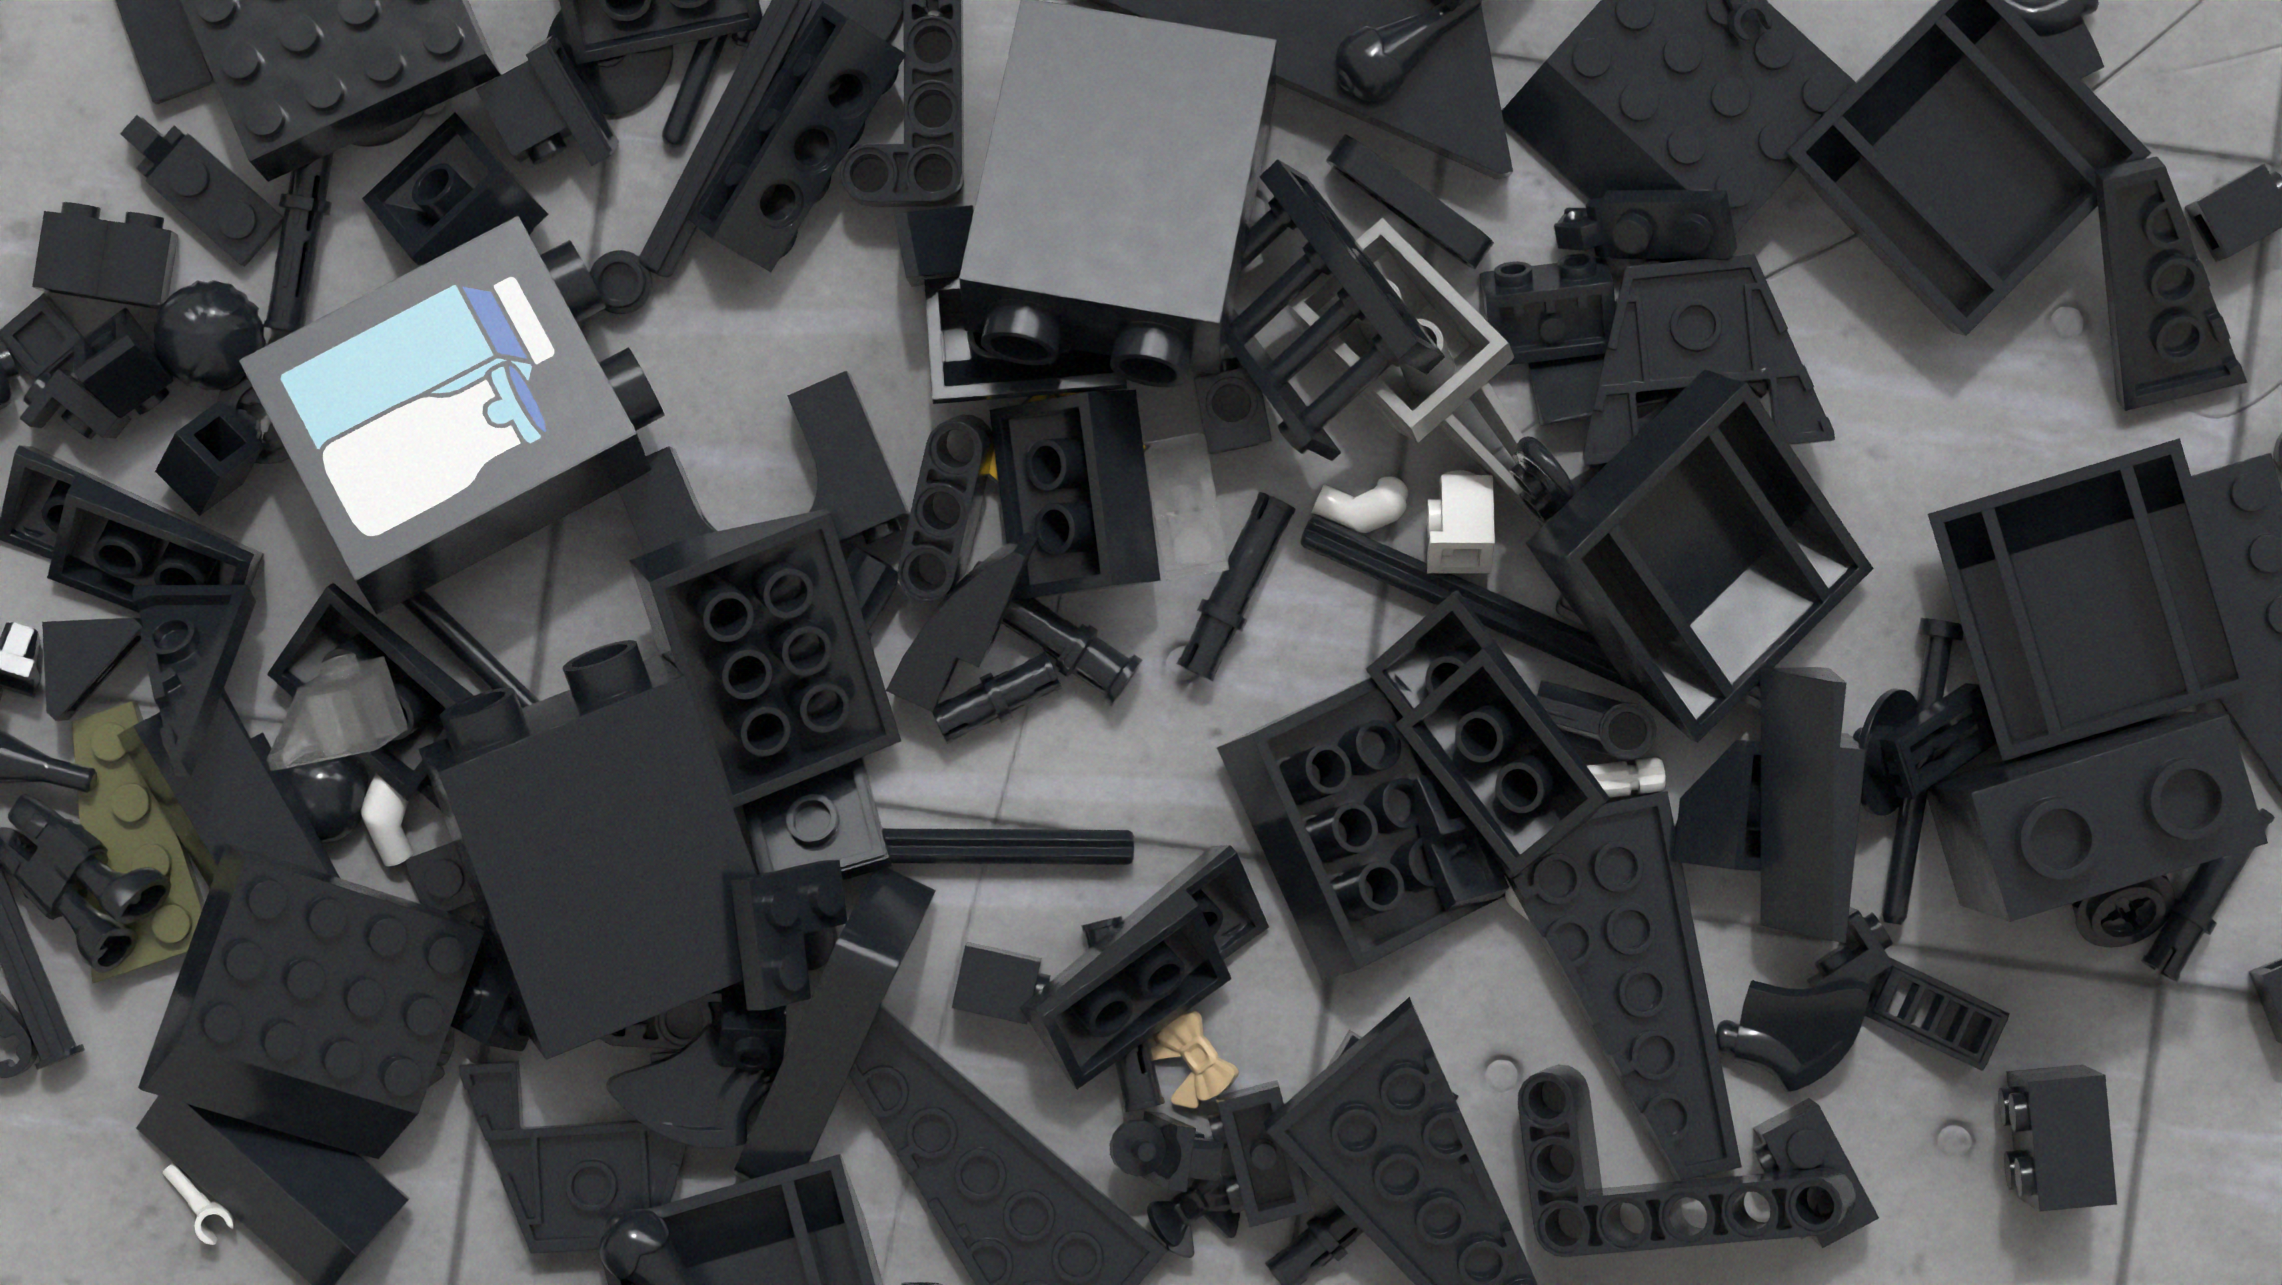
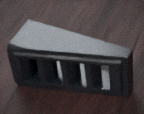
[1865,957,2010,1071]

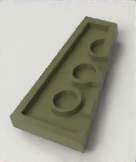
[72,701,205,984]

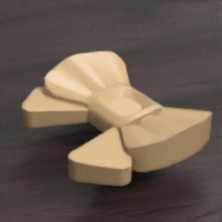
[1151,1011,1239,1109]

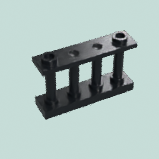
[1226,159,1445,461]

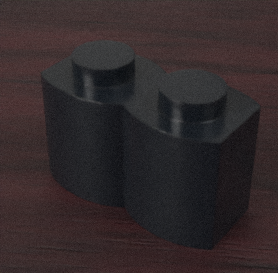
[32,202,178,309]

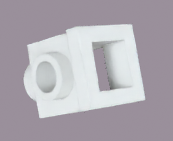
[1427,470,1495,574]

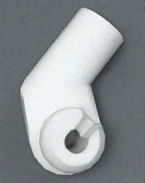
[361,773,413,866]

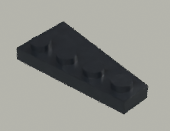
[2095,156,2248,411]

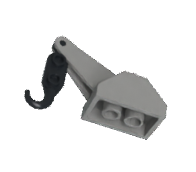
[1288,218,1574,528]

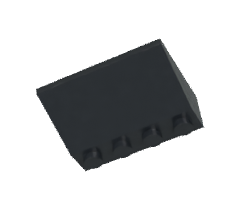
[629,509,901,808]
[1217,677,1505,980]

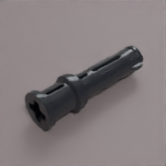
[971,561,1143,707]

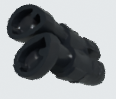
[0,794,171,973]

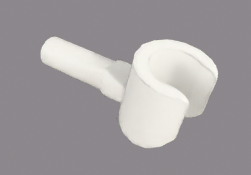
[162,1163,235,1245]

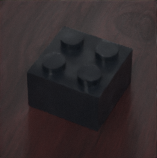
[1998,1064,2117,1212]

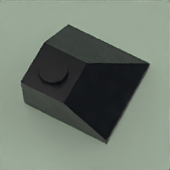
[362,112,549,265]
[1673,740,1761,871]

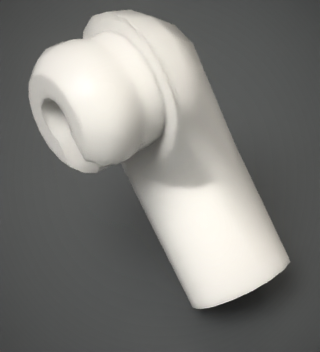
[1311,476,1408,534]

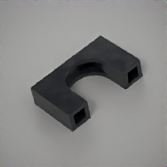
[618,370,910,554]

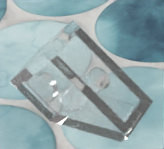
[1143,432,1229,581]
[267,653,409,771]

